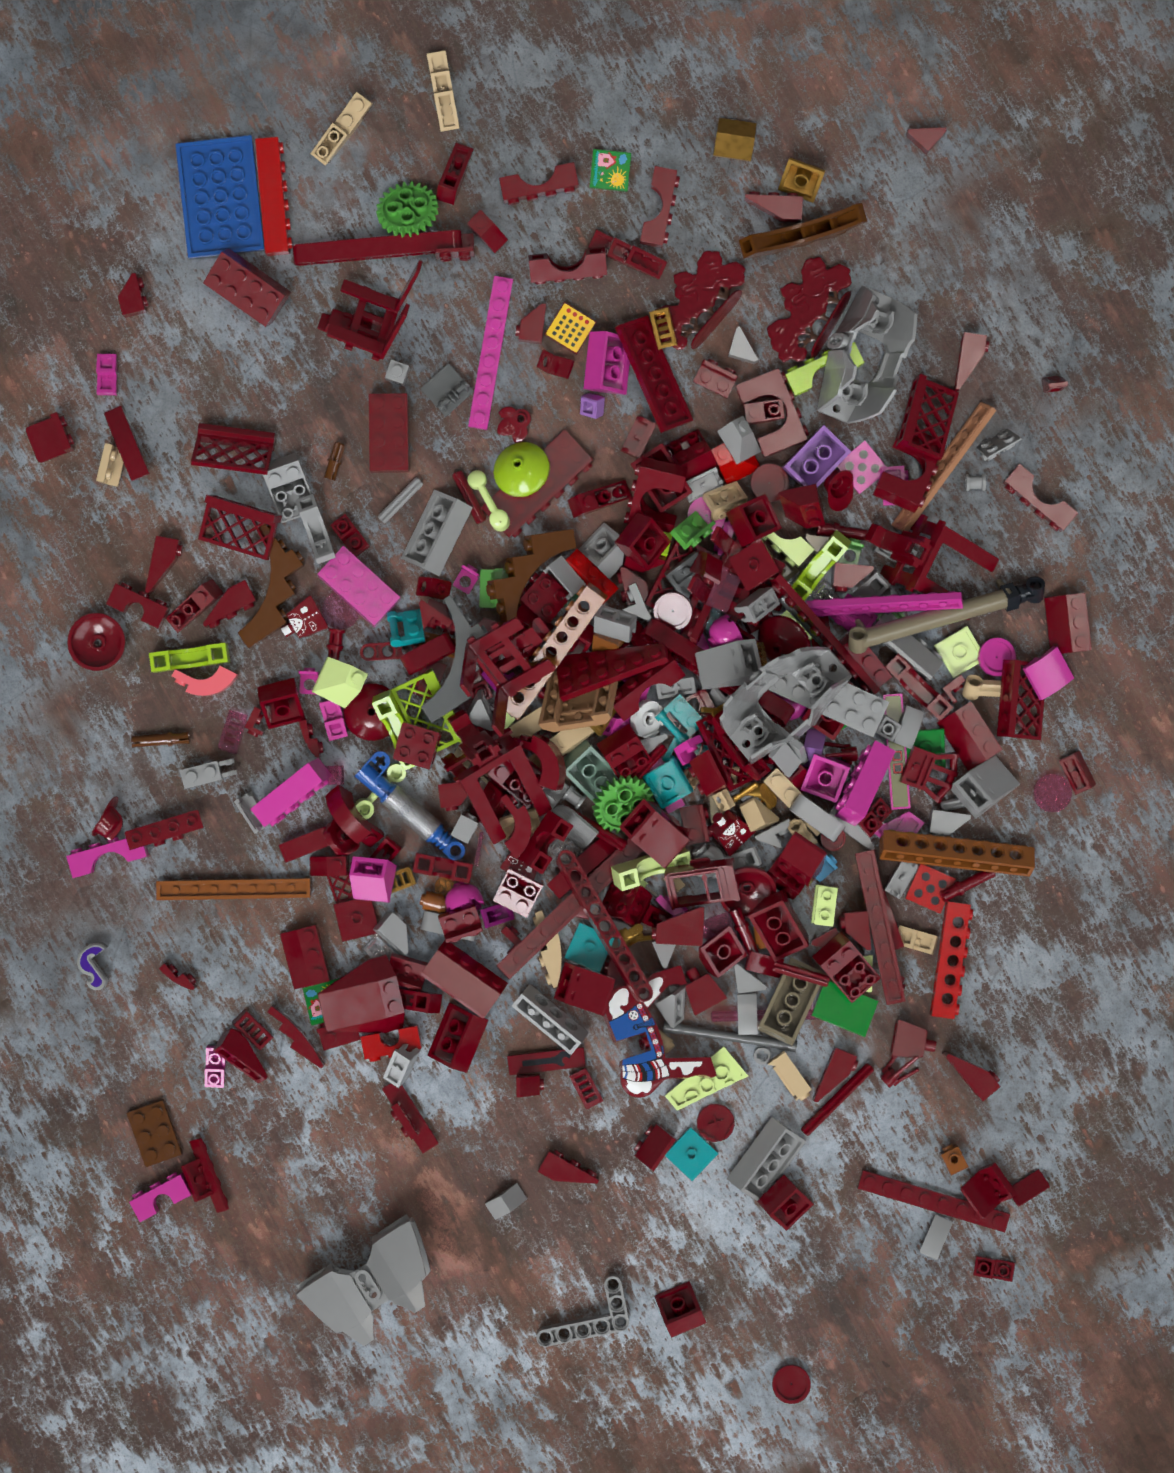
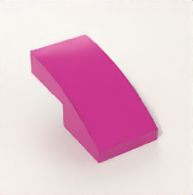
[96,354,117,396]
[319,700,348,741]

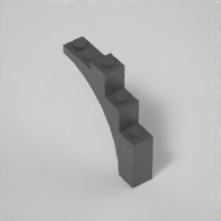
[421,595,488,723]

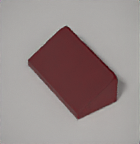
[1059,751,1096,795]
[1012,1169,1050,1207]

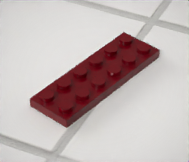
[615,315,693,433]

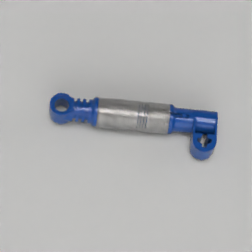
[354,751,465,861]

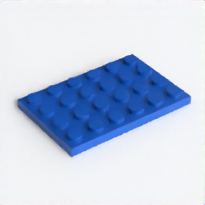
[175,135,265,259]

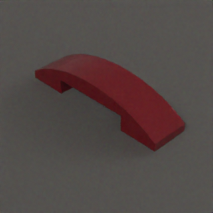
[712,710,771,781]

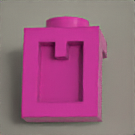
[674,735,703,765]

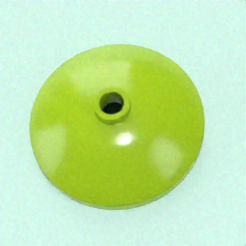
[493,442,550,497]

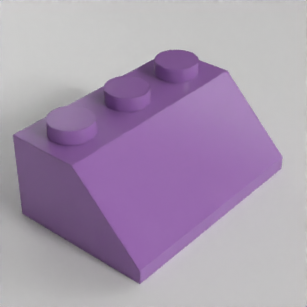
[781,425,851,487]

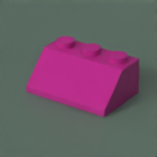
[583,331,630,395]

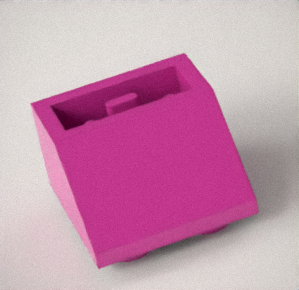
[349,856,397,903]

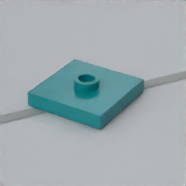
[643,758,694,809]
[564,923,615,973]
[665,1127,719,1181]

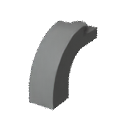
[295,494,336,564]

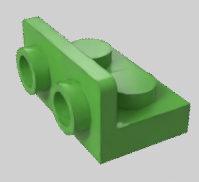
[670,511,716,550]

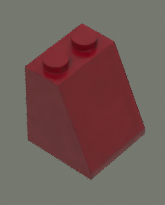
[651,906,705,946]

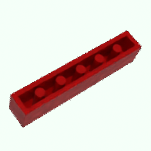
[255,137,293,256]

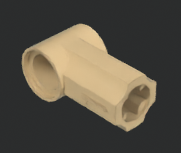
[962,675,1001,700]
[788,819,818,844]

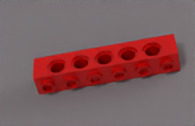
[930,901,973,1019]

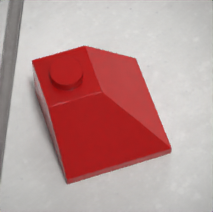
[711,443,760,485]

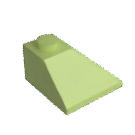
[312,657,368,708]

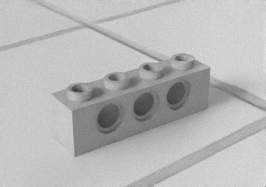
[512,984,589,1055]

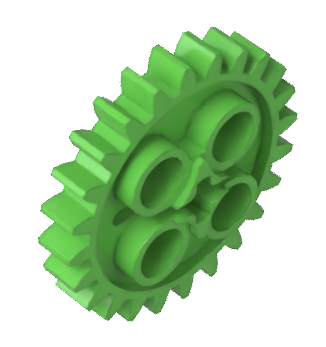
[376,181,439,237]
[592,775,654,834]

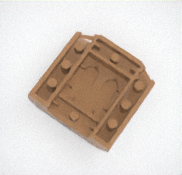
[538,671,618,732]

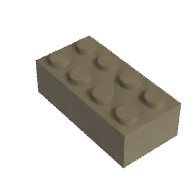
[758,957,826,1046]

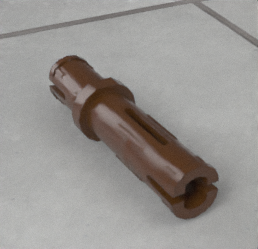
[131,731,190,748]

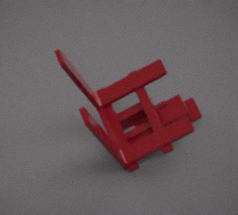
[317,260,423,361]
[864,514,999,620]
[687,526,786,626]
[460,616,556,737]
[441,709,552,844]

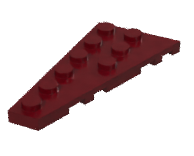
[556,643,669,702]

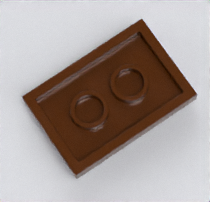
[126,1100,183,1167]

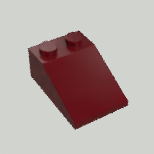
[942,1051,1001,1101]

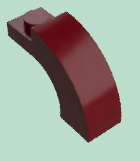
[499,792,531,859]

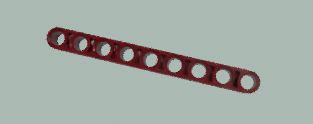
[293,230,462,266]
[640,619,795,727]
[556,850,653,1003]

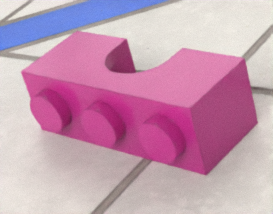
[129,1172,192,1222]

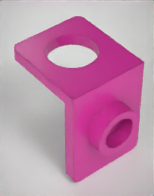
[453,564,480,594]
[298,668,320,695]

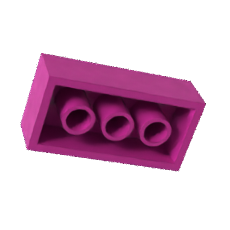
[317,546,400,628]
[835,740,896,826]
[251,758,332,827]

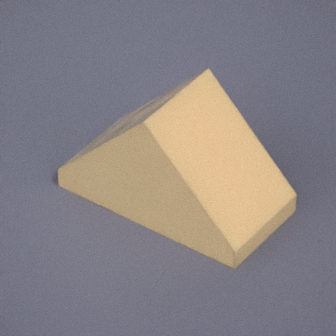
[740,797,779,832]

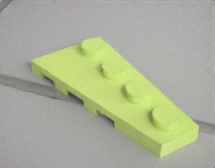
[665,1046,748,1111]

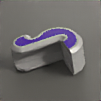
[77,942,108,990]

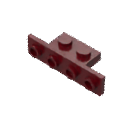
[125,810,204,850]
[382,1083,438,1154]
[181,1138,229,1213]

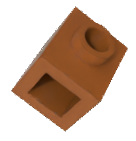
[939,1143,968,1176]

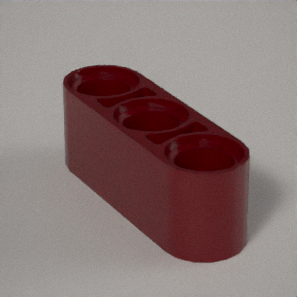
[400,632,456,675]
[360,642,416,661]
[278,826,329,863]

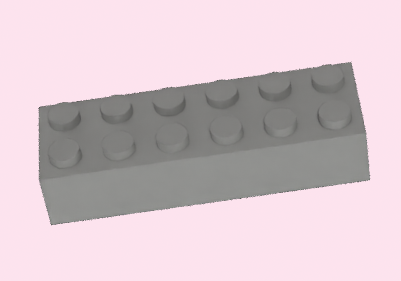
[768,654,889,737]

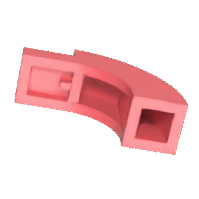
[172,666,239,696]

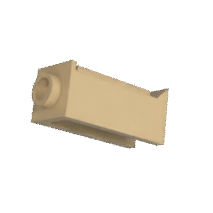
[767,1051,812,1101]

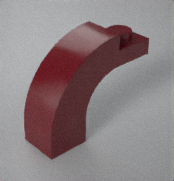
[513,734,566,791]
[325,784,384,847]

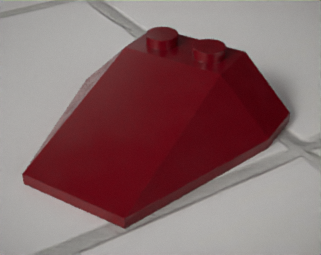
[317,954,405,1033]

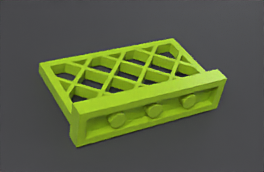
[391,668,462,752]

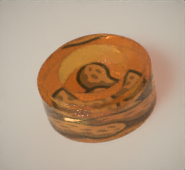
[435,877,454,896]

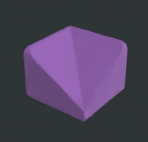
[580,393,605,419]

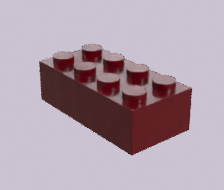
[203,248,291,327]
[369,393,409,473]

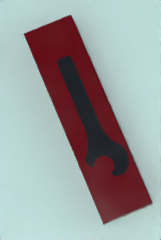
[507,1047,586,1075]

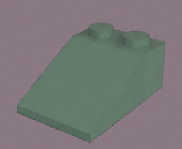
[564,739,619,801]

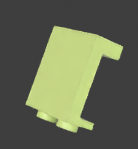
[811,884,838,927]

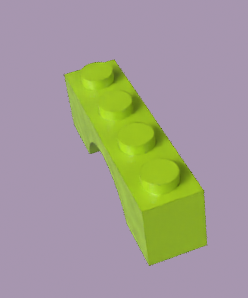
[785,342,865,397]
[791,530,851,601]
[149,643,230,673]
[372,689,415,771]

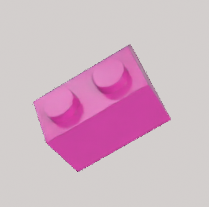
[801,754,850,803]

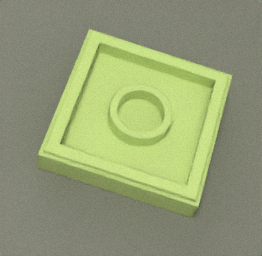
[934,626,980,678]

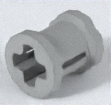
[965,474,986,491]
[561,785,586,810]

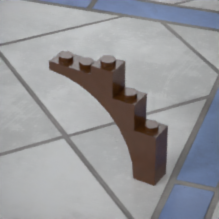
[739,203,867,259]
[237,524,304,649]
[486,529,576,636]

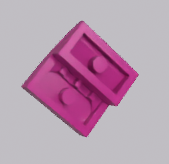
[1022,647,1074,700]

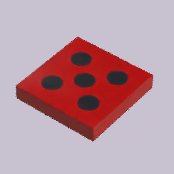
[905,864,956,914]

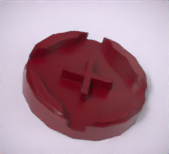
[697,1103,735,1142]

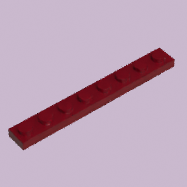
[770,574,881,695]
[855,850,906,1005]
[857,1169,1010,1233]

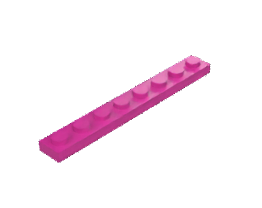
[468,276,513,430]
[807,591,963,616]

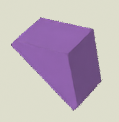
[801,729,826,767]

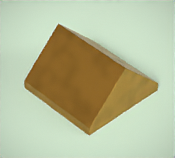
[713,117,757,161]
[778,157,826,203]

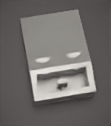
[261,452,312,523]
[695,639,762,690]
[951,755,1020,819]

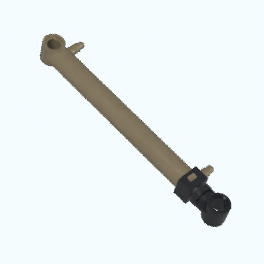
[848,576,1045,654]

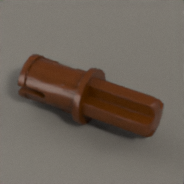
[324,442,345,481]

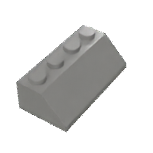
[401,490,473,576]
[873,613,943,681]
[727,1117,806,1201]

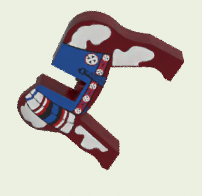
[603,965,717,1098]

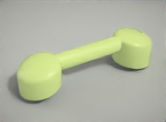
[467,470,510,532]
[355,763,406,819]

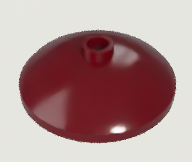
[67,613,126,671]
[758,615,811,661]
[344,684,401,741]
[721,866,777,919]

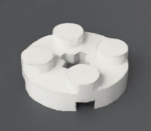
[630,699,663,739]

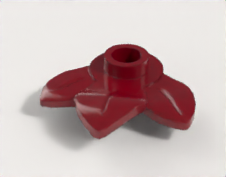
[497,406,531,443]

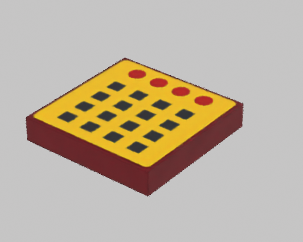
[544,302,597,355]

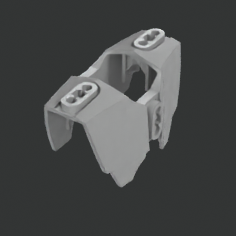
[817,285,917,424]
[719,647,852,764]
[296,1214,431,1346]

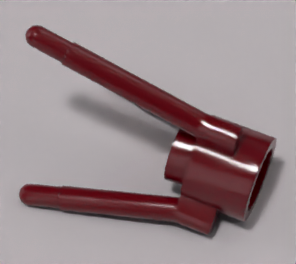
[824,742,858,765]
[880,1056,919,1088]

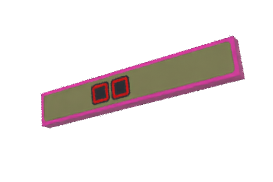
[883,694,911,810]

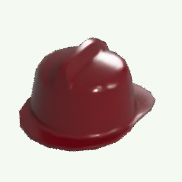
[823,469,853,511]
[91,796,123,840]

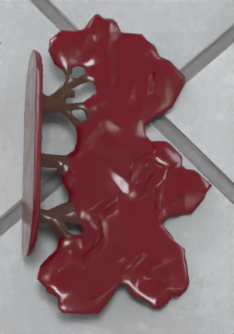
[654,251,746,350]
[767,257,852,363]

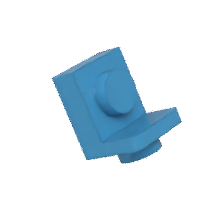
[816,854,838,883]

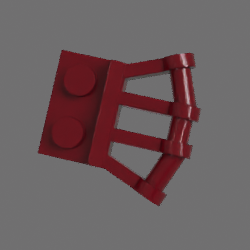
[899,745,959,804]

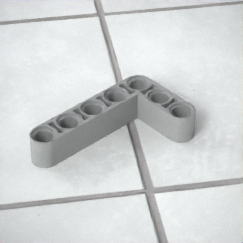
[536,1273,629,1347]

